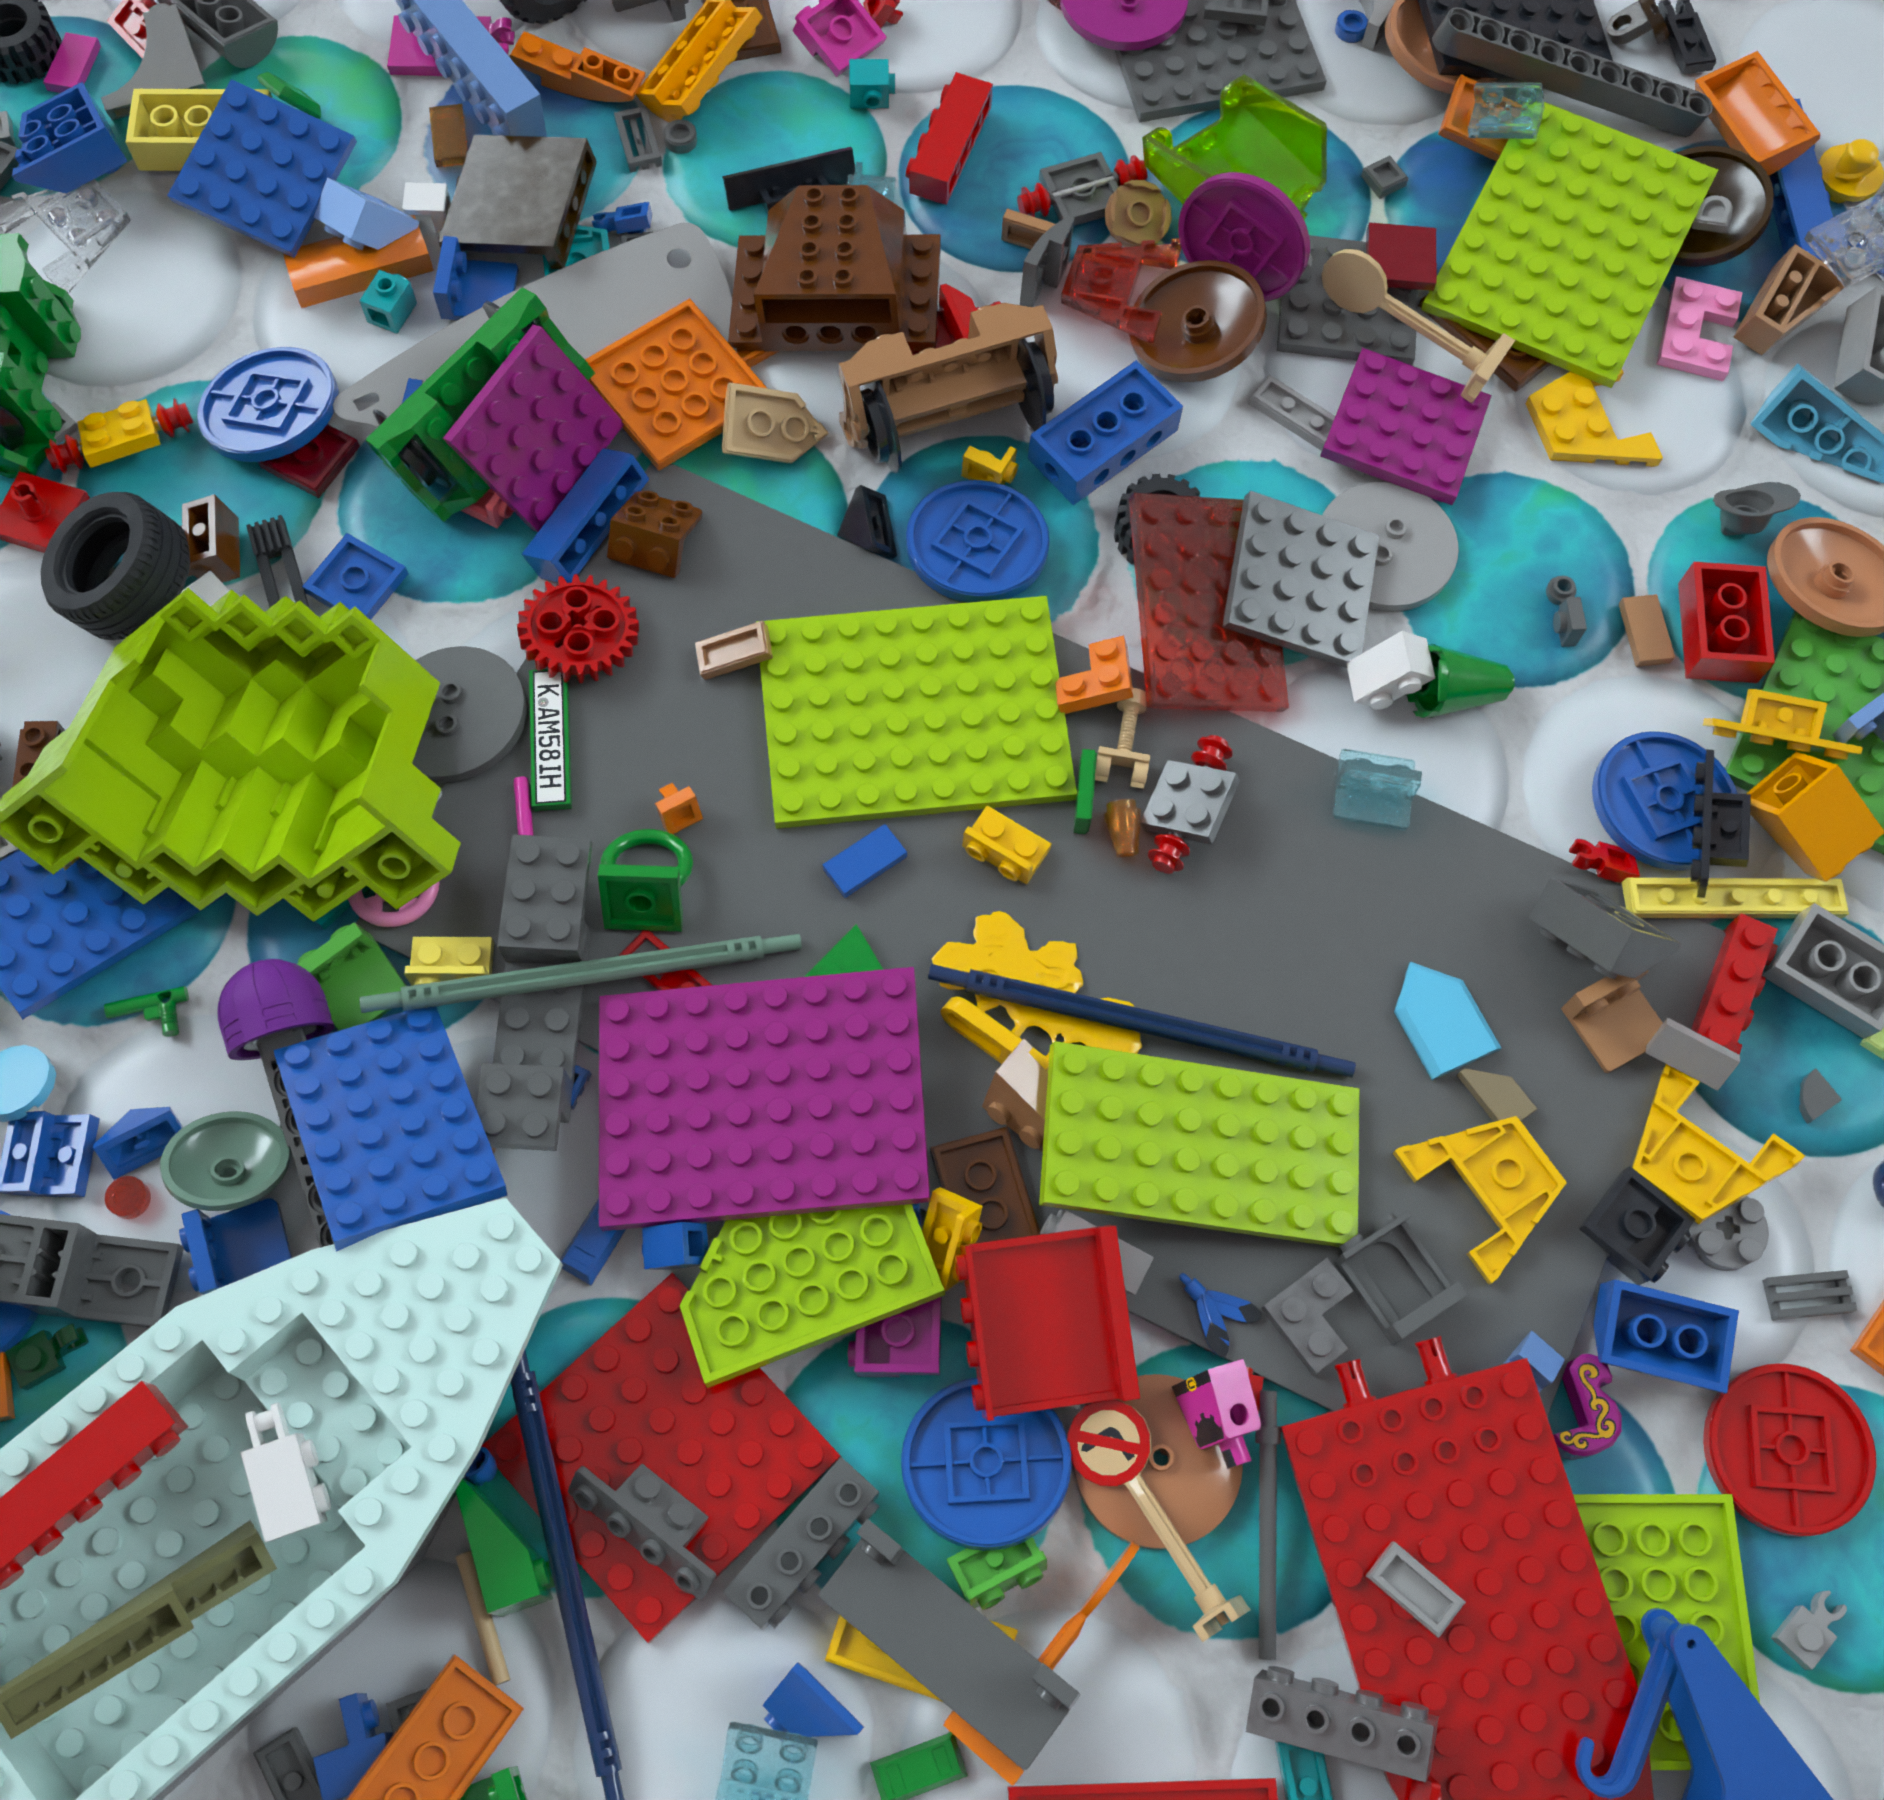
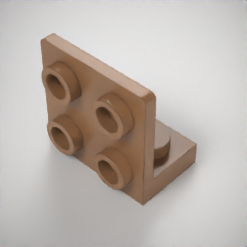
[1561,970,1663,1073]

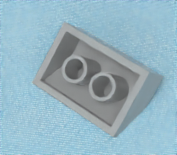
[1833,287,1884,403]

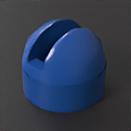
[465,1447,497,1486]

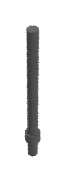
[1255,1390,1281,1660]

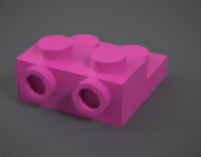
[793,0,887,77]

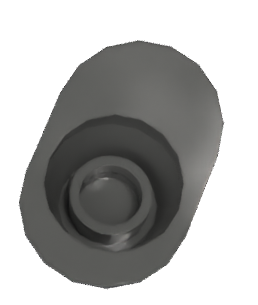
[1713,482,1801,536]

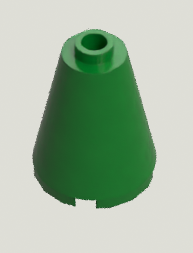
[1406,644,1515,718]

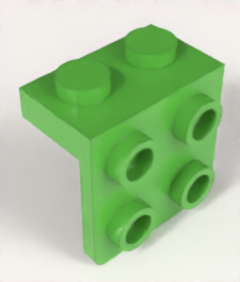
[297,922,407,1031]

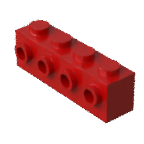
[905,72,993,205]
[1691,913,1778,1055]

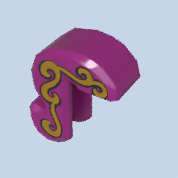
[1553,1354,1622,1460]

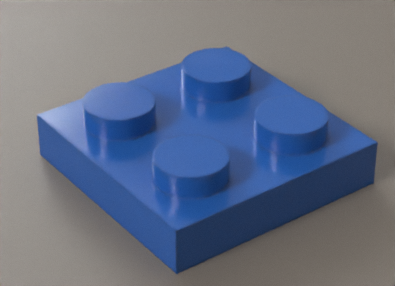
[302,533,408,620]

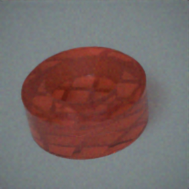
[105,1176,151,1219]

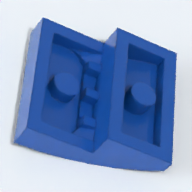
[0,1111,100,1197]

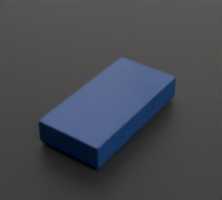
[822,824,907,898]

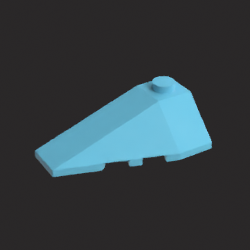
[1750,363,1884,484]

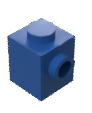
[642,1222,708,1270]

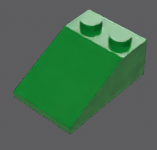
[456,1478,555,1617]

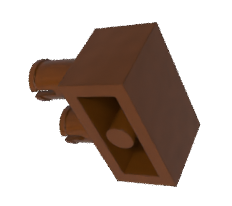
[180,494,240,583]

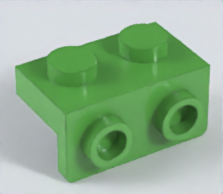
[946,1537,1047,1610]

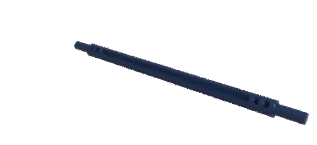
[928,964,1356,1078]
[510,1350,625,1800]

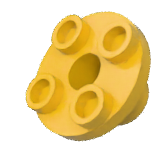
[1818,139,1884,203]

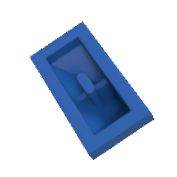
[93,1107,183,1180]

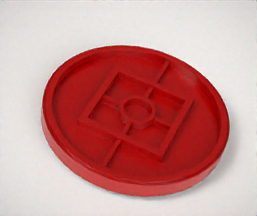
[1703,1363,1877,1537]

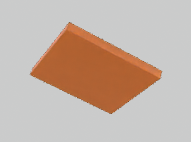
[585,298,768,471]

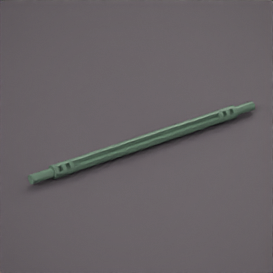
[359,934,801,1013]

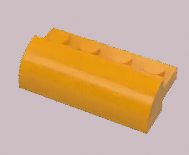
[636,0,763,123]

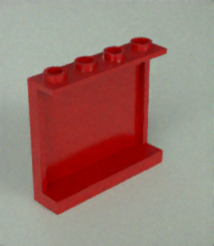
[955,1225,1140,1421]

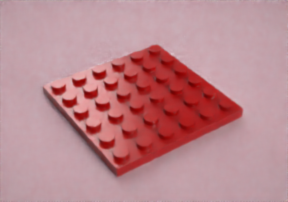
[481,1272,841,1644]

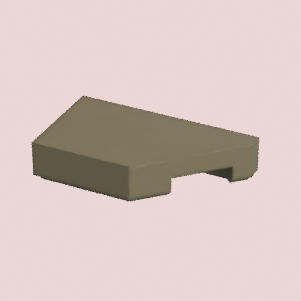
[1457,1068,1537,1122]

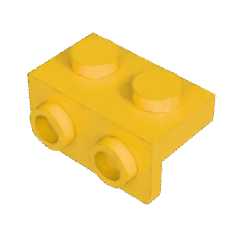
[922,1187,983,1291]

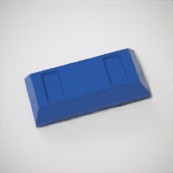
[560,1198,627,1286]

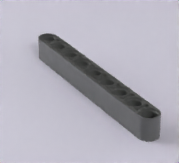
[1432,7,1713,137]

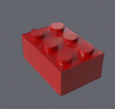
[1678,562,1775,683]

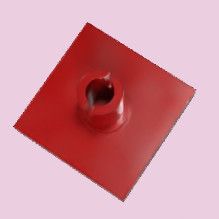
[0,471,90,553]

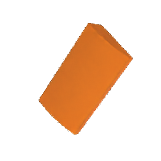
[1695,51,1821,176]
[283,215,434,308]

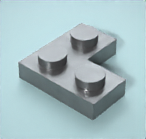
[1261,1258,1353,1376]

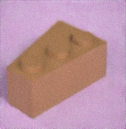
[1733,244,1852,355]

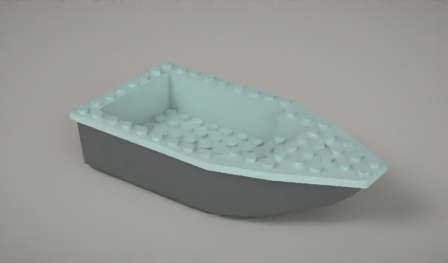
[0,1198,563,1800]

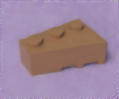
[982,1038,1048,1152]

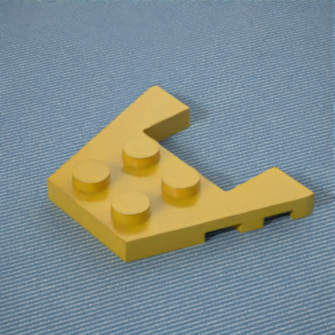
[1525,369,1663,467]
[1632,1064,1805,1224]
[1393,1116,1567,1285]

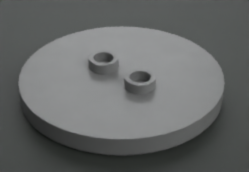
[1322,482,1459,612]

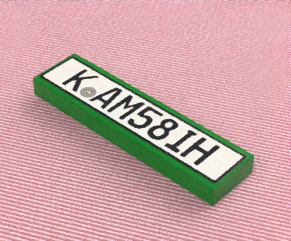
[529,669,572,811]

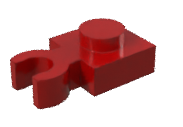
[1569,839,1640,883]

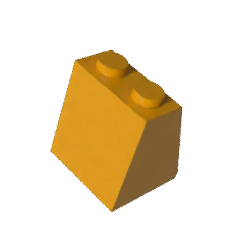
[1746,751,1884,882]

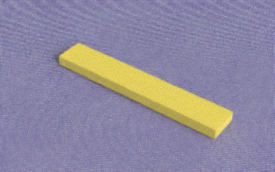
[1621,878,1849,919]

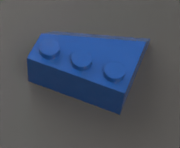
[12,82,128,194]

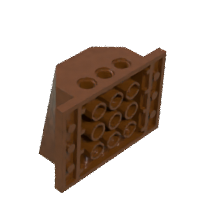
[728,185,941,351]

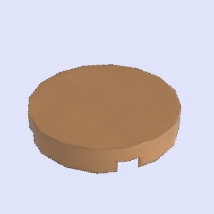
[1105,180,1172,250]

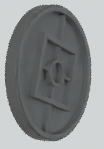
[412,646,527,783]

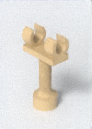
[1095,688,1150,789]

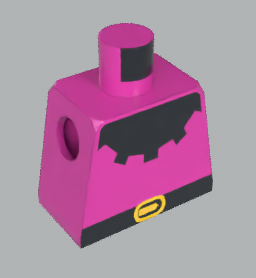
[1172,1359,1261,1469]

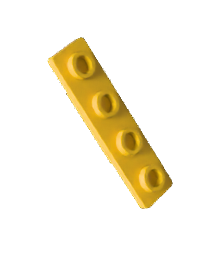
[1702,689,1863,760]

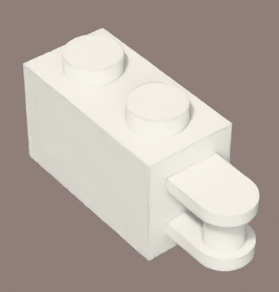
[240,1402,331,1542]

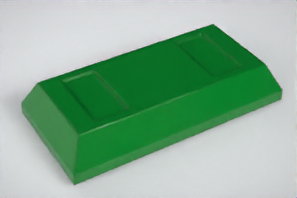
[257,72,321,119]
[870,1732,968,1800]

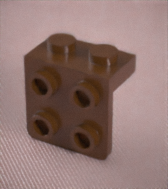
[607,491,702,578]

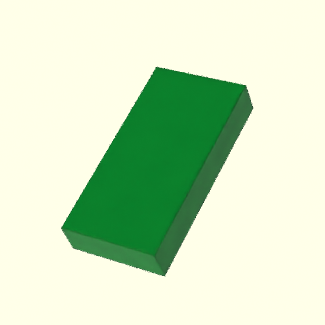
[1073,749,1097,834]

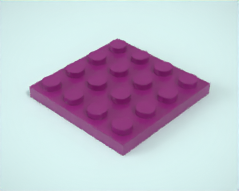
[443,325,624,532]
[1320,347,1492,505]

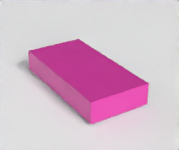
[43,32,101,93]

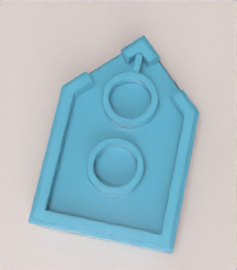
[1394,962,1501,1080]

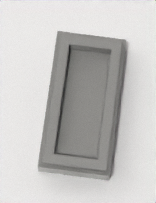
[1646,1017,1740,1091]
[1365,1541,1466,1638]

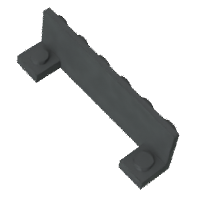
[819,1519,1080,1770]

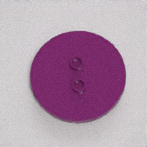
[1060,0,1188,51]
[1178,172,1310,302]

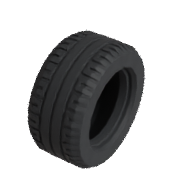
[40,492,190,640]

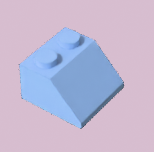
[314,177,420,250]

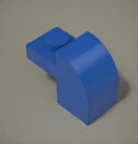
[313,1693,393,1800]

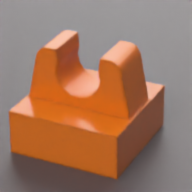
[655,783,703,834]

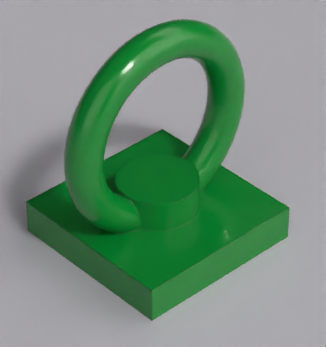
[597,829,693,932]

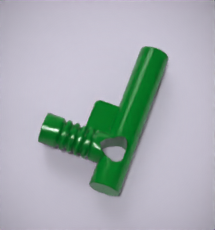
[104,986,189,1037]

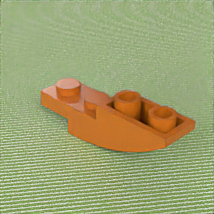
[510,31,645,102]

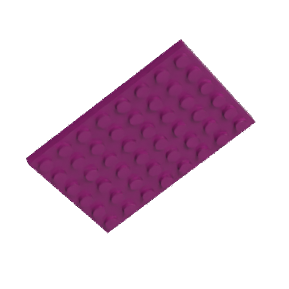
[599,967,931,1231]

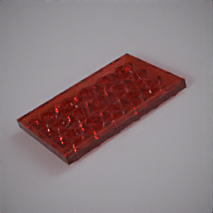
[1129,493,1289,712]

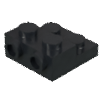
[1579,1166,1696,1285]

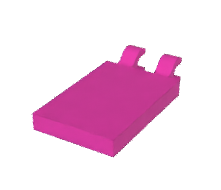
[387,15,515,76]

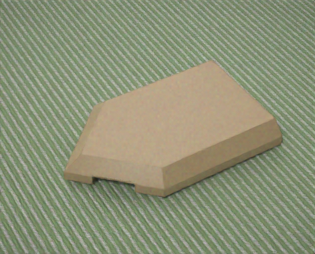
[722,382,829,464]

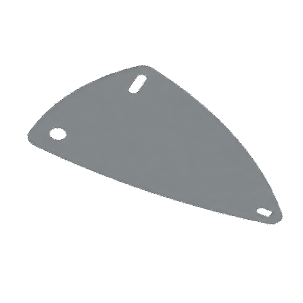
[333,223,737,433]

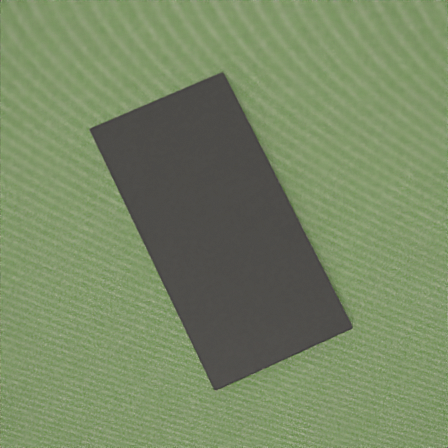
[356,462,1726,1417]

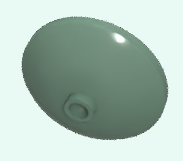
[160,1111,290,1211]

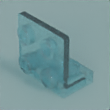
[715,1722,818,1800]

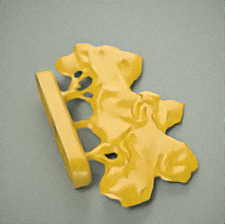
[932,911,1142,1070]

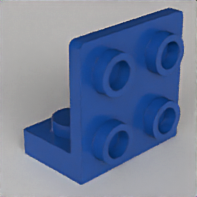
[433,236,519,320]

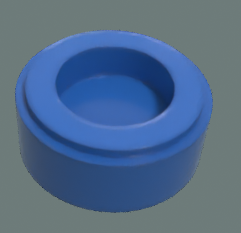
[1335,10,1368,43]

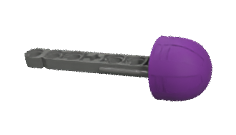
[217,959,334,1248]

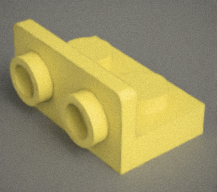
[404,937,494,986]

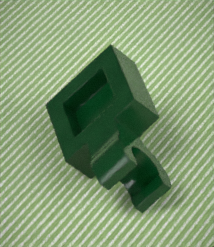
[5,1324,89,1390]

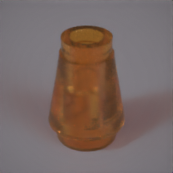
[1103,799,1141,857]

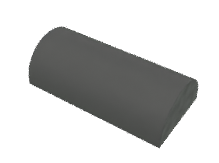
[157,0,278,68]

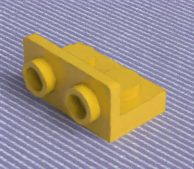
[962,806,1052,885]

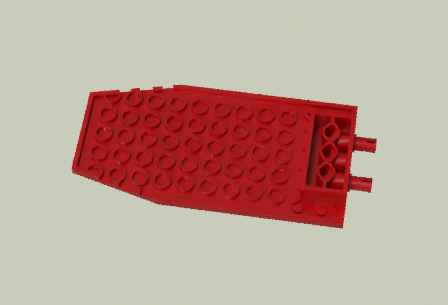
[1281,1336,1654,1800]

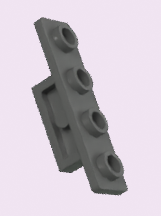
[568,1464,717,1600]

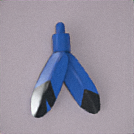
[1179,1273,1261,1357]

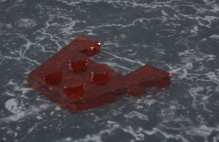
[1061,238,1183,344]

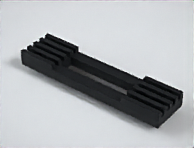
[246,515,310,609]

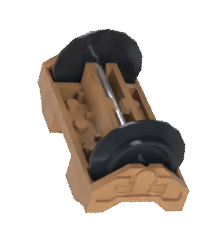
[839,303,1058,474]

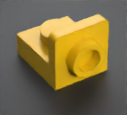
[961,446,1019,485]

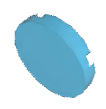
[0,1045,56,1122]

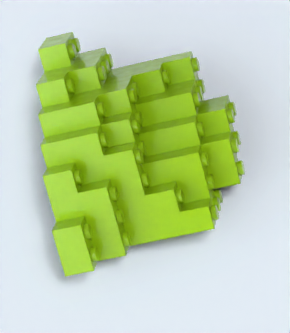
[0,588,461,922]

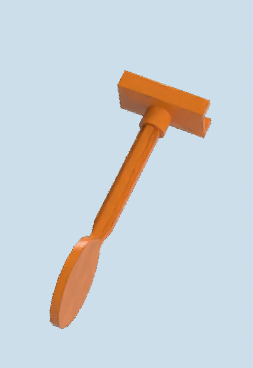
[943,1541,1140,1786]

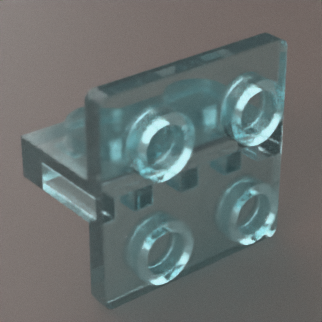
[1333,749,1422,830]

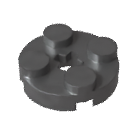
[1687,1196,1769,1271]

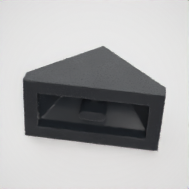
[837,485,897,559]

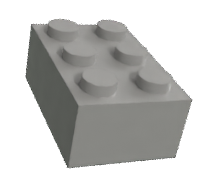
[1761,903,1884,1039]

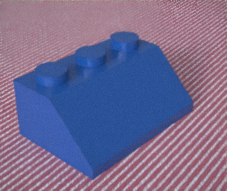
[1593,1279,1739,1394]

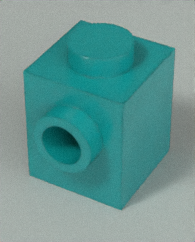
[849,59,895,109]
[359,270,417,334]

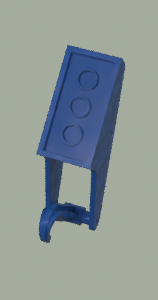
[1575,1608,1833,1800]

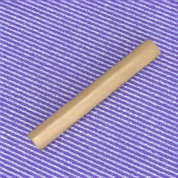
[456,1551,511,1686]

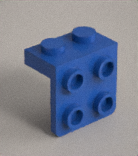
[179,1198,292,1295]

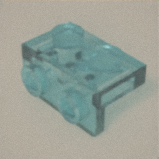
[1468,83,1545,139]

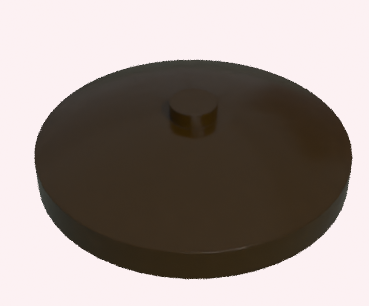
[1673,146,1774,267]

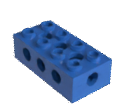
[1027,360,1183,505]

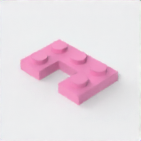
[1656,276,1742,381]

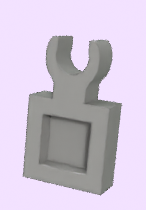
[1771,1590,1847,1670]

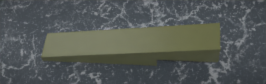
[0,1520,277,1739]

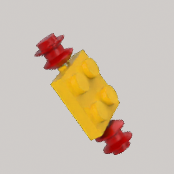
[45,398,194,474]

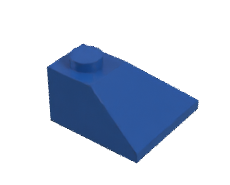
[762,1662,864,1738]

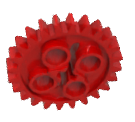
[517,574,639,683]

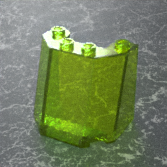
[1142,74,1327,220]

